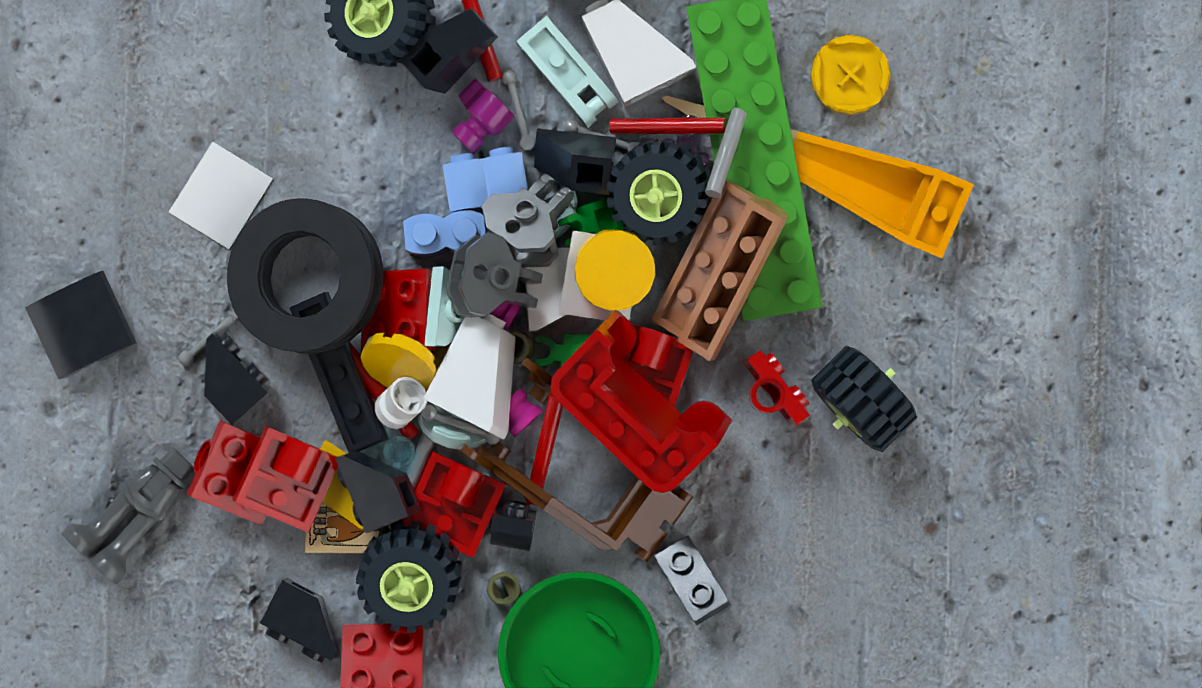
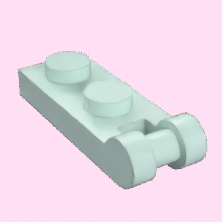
[516,16,618,128]

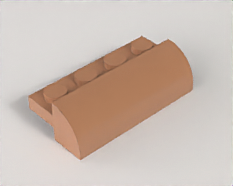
[651,179,789,361]

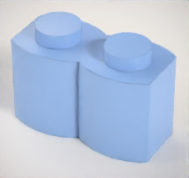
[443,147,528,214]
[403,211,487,258]

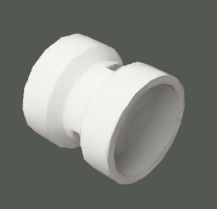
[375,377,427,429]

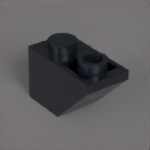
[400,8,498,94]
[534,128,617,195]
[204,331,269,425]
[335,451,422,534]
[260,578,339,663]

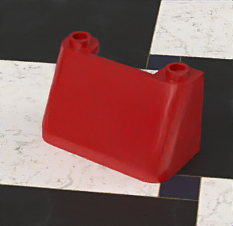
[551,310,733,493]

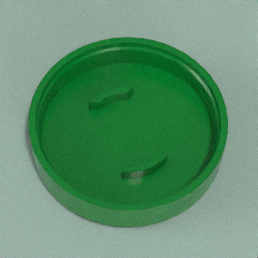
[498,571,660,688]

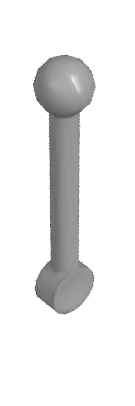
[502,70,535,151]
[564,120,640,152]
[179,311,239,366]
[421,404,501,444]

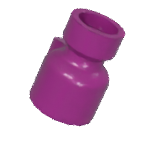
[451,78,515,154]

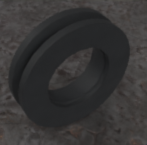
[227,198,384,354]

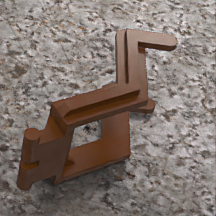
[460,358,693,562]

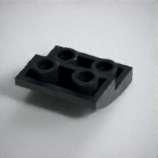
[25,271,137,380]

